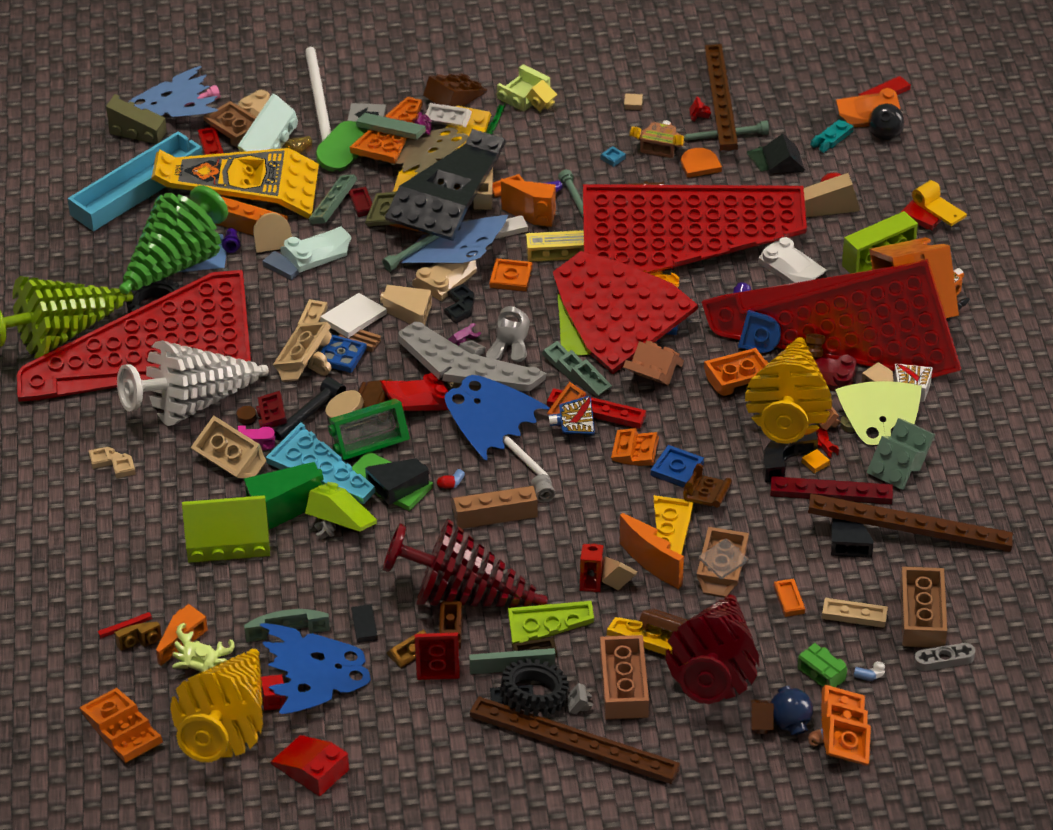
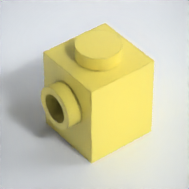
[526,80,557,112]

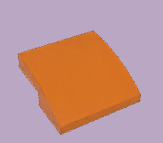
[611,428,659,466]

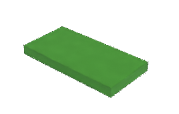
[352,452,433,511]

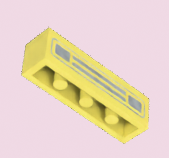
[526,230,584,262]

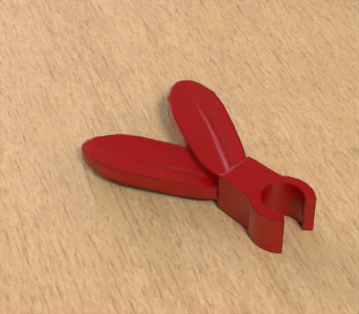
[816,425,839,458]

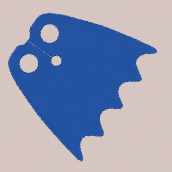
[445,375,550,460]

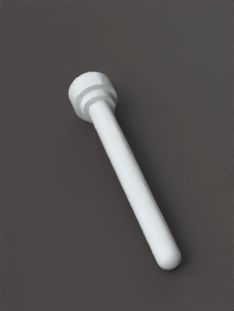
[503,435,549,476]

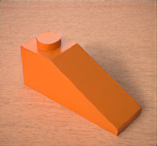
[156,604,208,666]

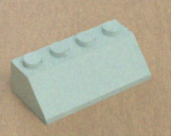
[238,94,298,152]

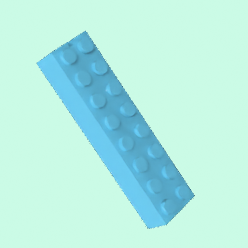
[67,131,203,231]

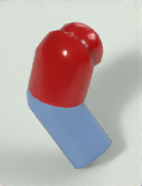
[437,469,465,489]

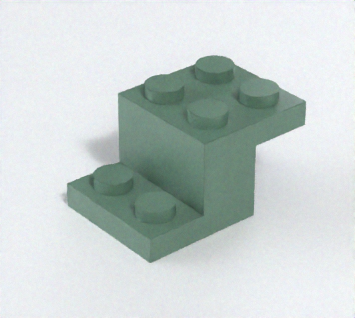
[866,418,935,489]

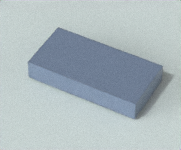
[262,251,301,280]

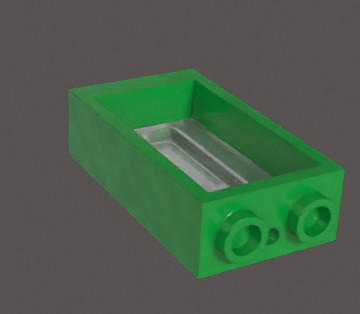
[328,398,410,460]

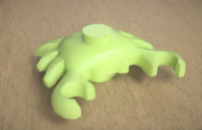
[172,623,235,672]

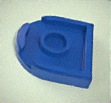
[738,310,781,354]

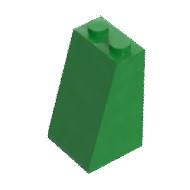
[244,462,324,530]

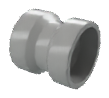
[531,474,555,503]

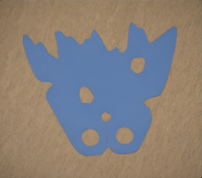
[128,66,218,117]

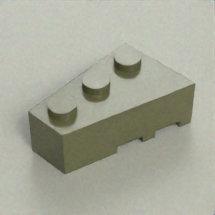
[106,94,167,144]

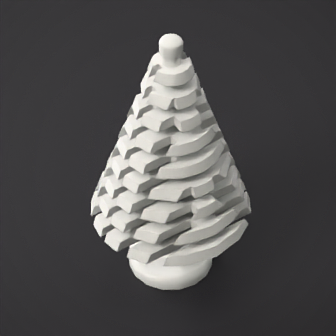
[117,340,269,426]

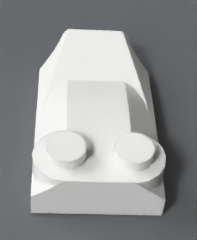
[758,237,828,284]

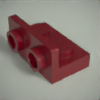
[256,391,287,428]

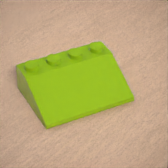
[182,495,270,563]

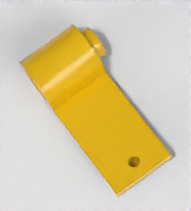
[912,180,967,226]

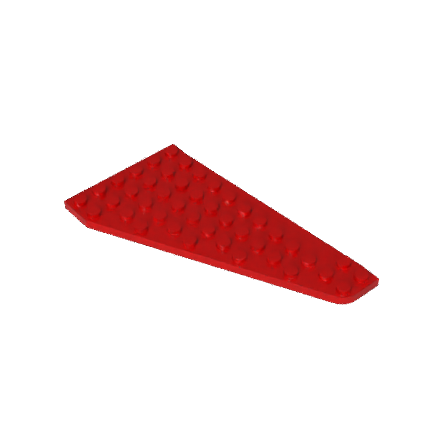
[702,259,961,378]

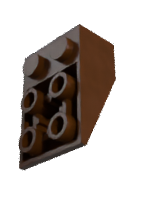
[423,73,487,107]

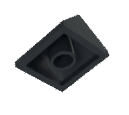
[762,133,805,173]

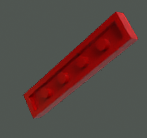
[547,388,646,429]

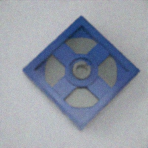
[320,335,367,373]

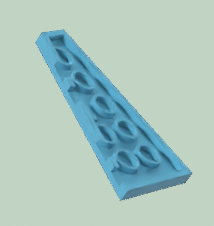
[265,422,375,504]

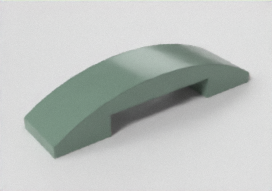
[244,609,330,642]

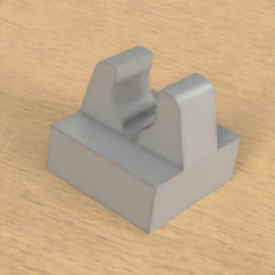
[567,683,593,715]

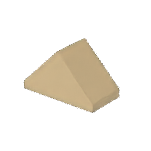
[601,556,637,590]

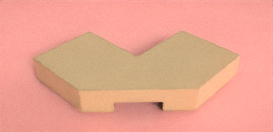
[89,447,136,478]

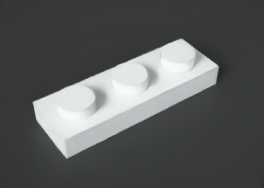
[426,103,472,128]

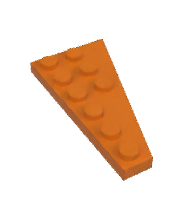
[350,97,423,163]

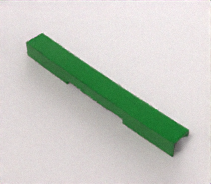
[487,104,505,134]

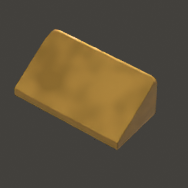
[387,629,427,668]

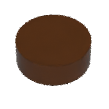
[236,406,257,424]

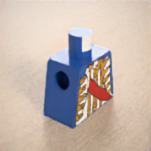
[549,396,595,435]

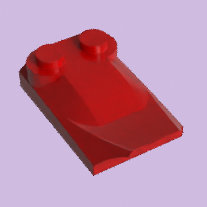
[380,373,448,411]

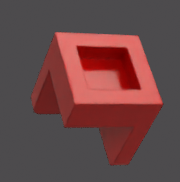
[261,675,286,710]

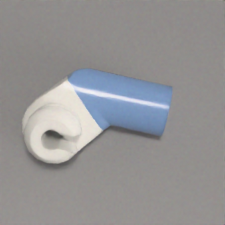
[854,662,885,681]

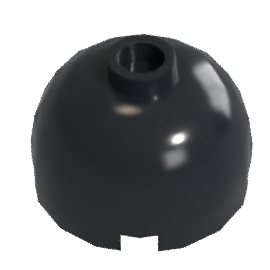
[869,103,905,140]

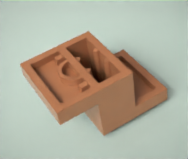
[623,340,684,386]

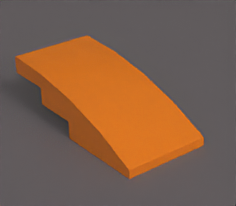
[620,513,684,589]
[821,685,871,766]
[79,688,163,763]

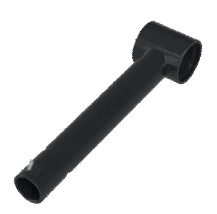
[274,377,346,440]

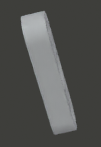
[914,643,975,671]

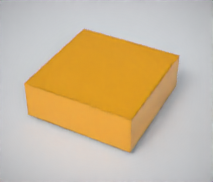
[801,449,830,474]

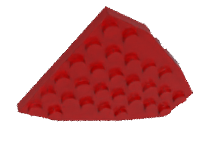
[552,251,698,374]

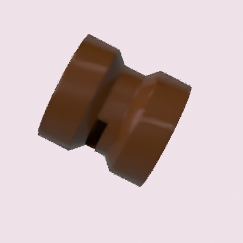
[806,334,825,357]

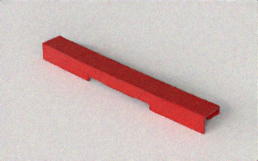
[98,612,152,639]

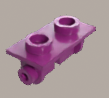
[415,112,432,137]

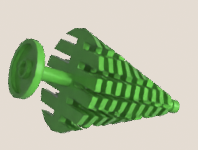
[119,185,228,295]

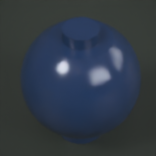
[771,686,813,736]

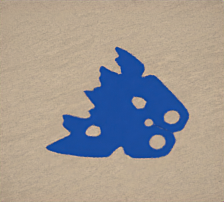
[260,623,371,714]

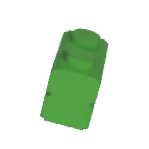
[797,643,847,687]

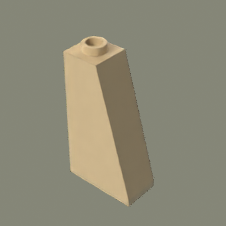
[804,173,860,217]

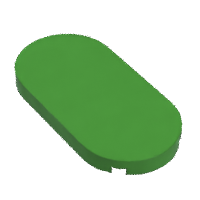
[316,121,368,172]

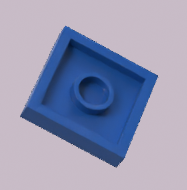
[650,445,704,488]

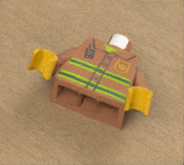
[629,120,684,158]

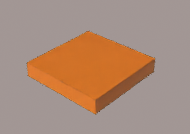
[489,258,533,291]

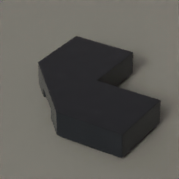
[444,284,474,324]

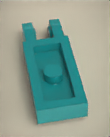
[810,119,854,153]

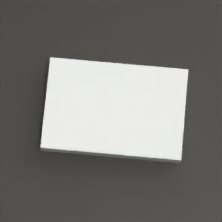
[320,293,387,338]

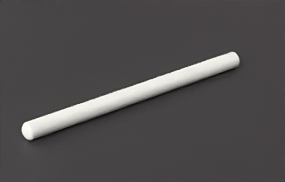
[305,47,331,141]

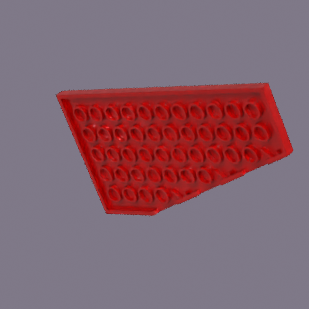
[583,184,807,274]

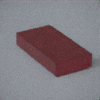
[348,187,372,217]

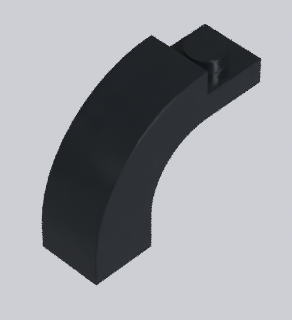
[763,434,818,482]

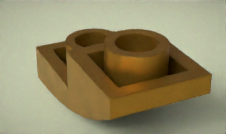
[115,622,162,651]

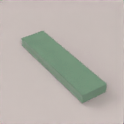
[356,113,426,140]
[309,174,357,224]
[469,648,555,674]

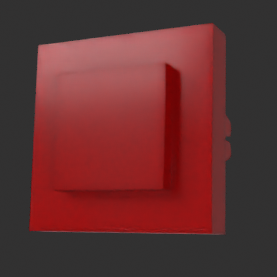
[689,97,711,121]

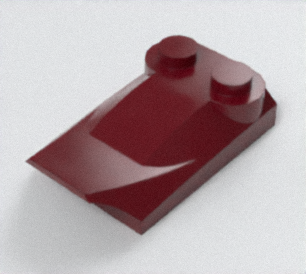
[813,355,858,391]

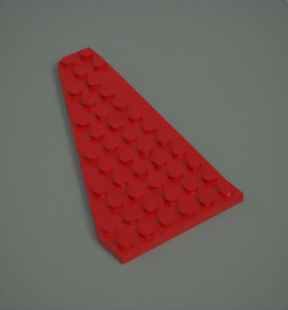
[17,270,251,402]

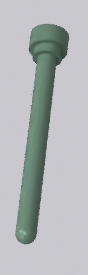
[684,120,769,141]
[558,169,583,217]
[382,234,439,272]

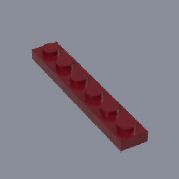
[770,476,893,504]

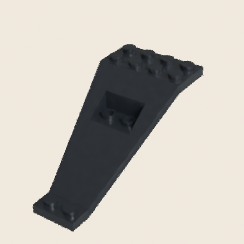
[385,129,506,241]

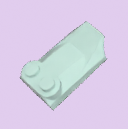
[281,226,352,273]

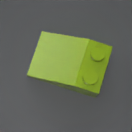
[305,482,377,531]

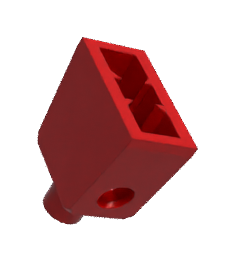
[580,543,604,592]

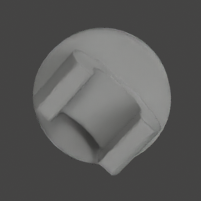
[314,519,336,539]

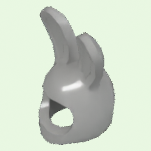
[486,306,530,363]

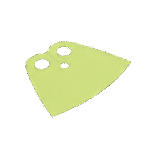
[835,381,922,445]

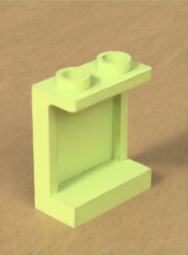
[497,64,550,111]

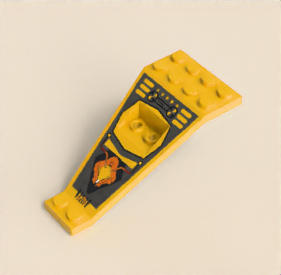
[151,148,319,219]

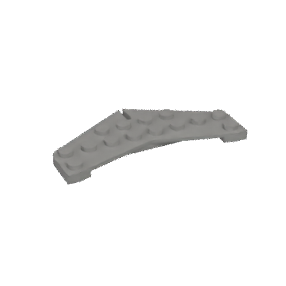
[398,321,547,391]

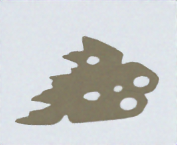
[391,127,469,175]

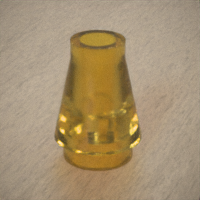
[285,136,312,153]

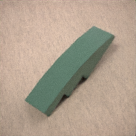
[542,341,612,397]

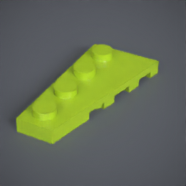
[508,601,594,644]

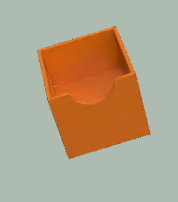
[869,237,959,318]

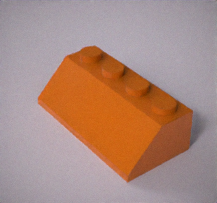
[216,196,288,236]

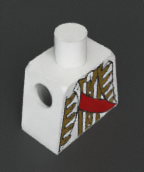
[894,364,933,402]

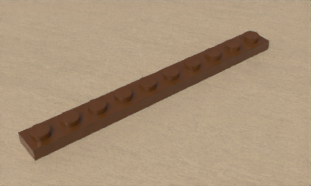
[705,44,738,151]
[808,494,1013,552]
[470,696,680,784]

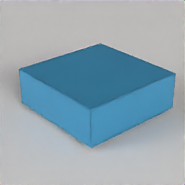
[600,146,626,167]

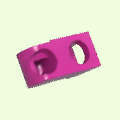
[238,426,275,451]

